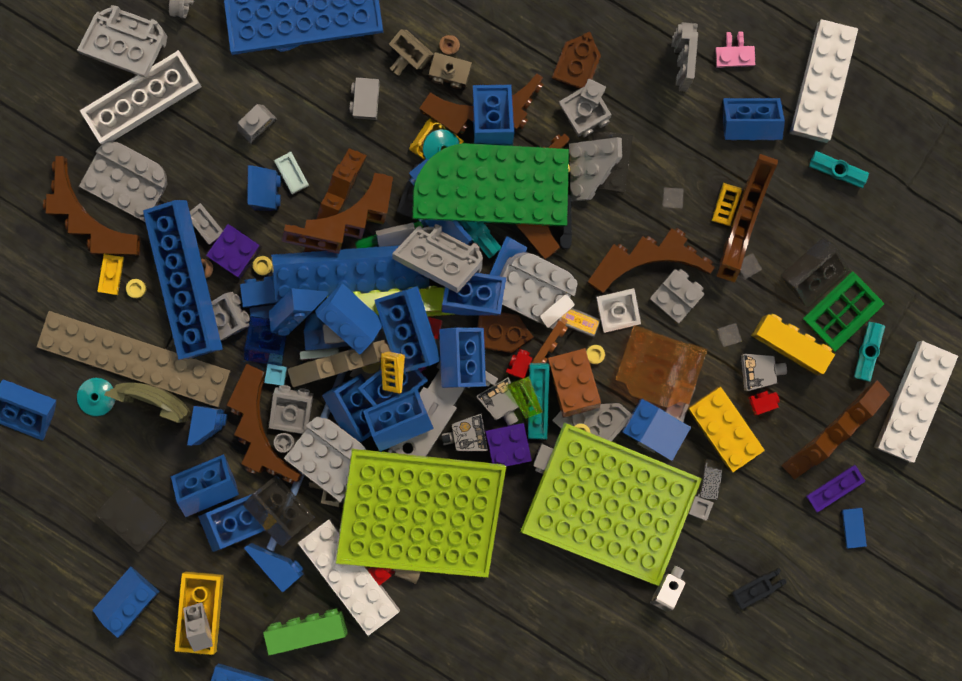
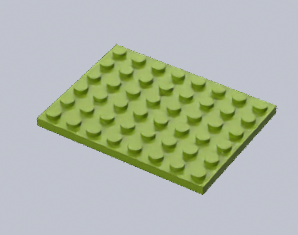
[520,423,702,586]
[335,449,506,577]

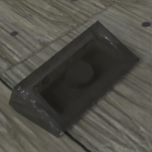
[698,459,724,500]

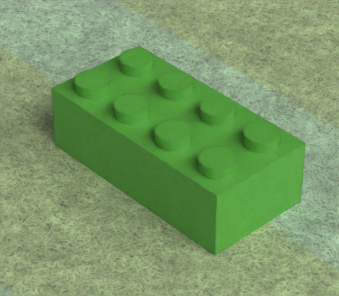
[263,608,348,655]

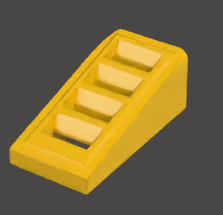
[712,183,742,226]
[381,352,405,394]

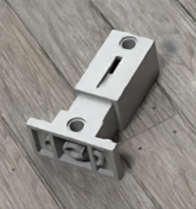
[388,338,498,456]

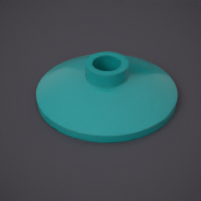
[423,129,460,160]
[77,378,116,416]

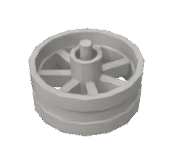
[169,0,194,19]

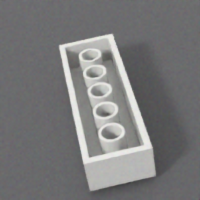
[790,19,858,143]
[80,50,202,145]
[874,341,958,463]
[298,518,400,636]

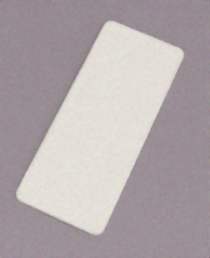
[540,294,574,328]

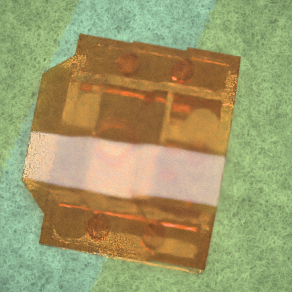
[616,325,708,408]

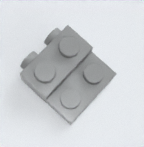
[559,87,611,137]
[650,269,704,324]
[211,292,250,341]
[269,385,314,434]

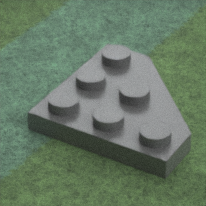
[569,137,622,201]
[552,403,632,441]

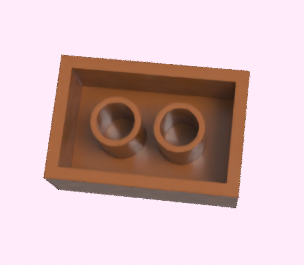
[548,348,601,418]

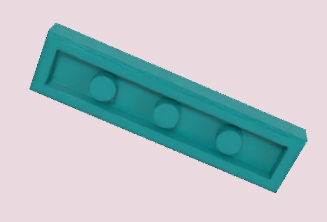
[528,363,549,439]

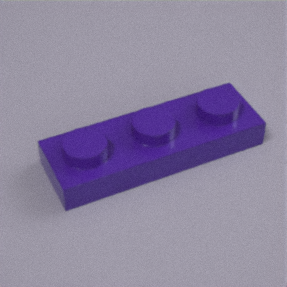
[806,465,865,512]

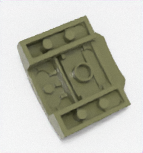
[104,383,191,423]

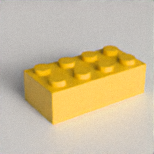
[751,314,835,375]
[687,387,765,472]
[175,572,224,655]

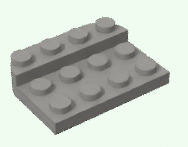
[77,5,167,78]
[671,22,698,92]
[79,142,167,222]
[392,224,483,293]
[500,252,577,329]
[284,417,367,504]

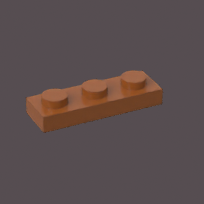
[529,317,568,368]

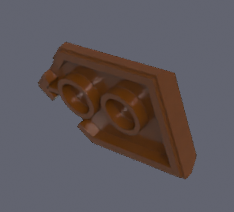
[552,32,601,89]
[477,312,533,353]

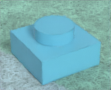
[264,364,287,385]

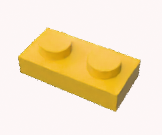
[97,254,124,295]

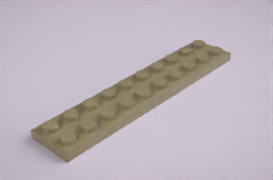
[37,311,231,407]

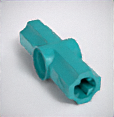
[809,151,869,189]
[458,221,501,259]
[854,322,885,382]

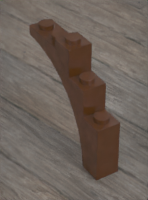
[419,74,544,136]
[515,134,570,260]
[304,148,367,252]
[717,154,778,282]
[43,156,140,256]
[587,228,715,294]
[227,364,303,484]
[781,380,890,480]

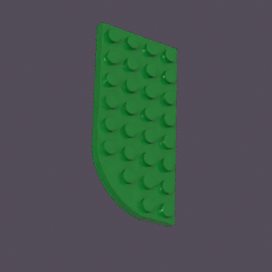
[412,143,569,226]

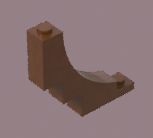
[282,173,393,254]

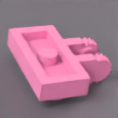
[715,32,755,68]

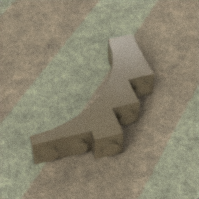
[288,339,391,387]

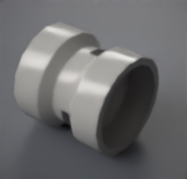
[274,433,295,452]

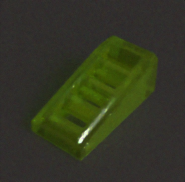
[507,376,542,418]

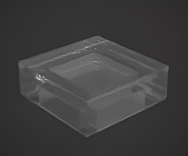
[663,188,683,208]
[740,253,762,279]
[717,323,742,347]

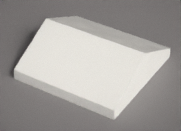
[596,288,641,333]

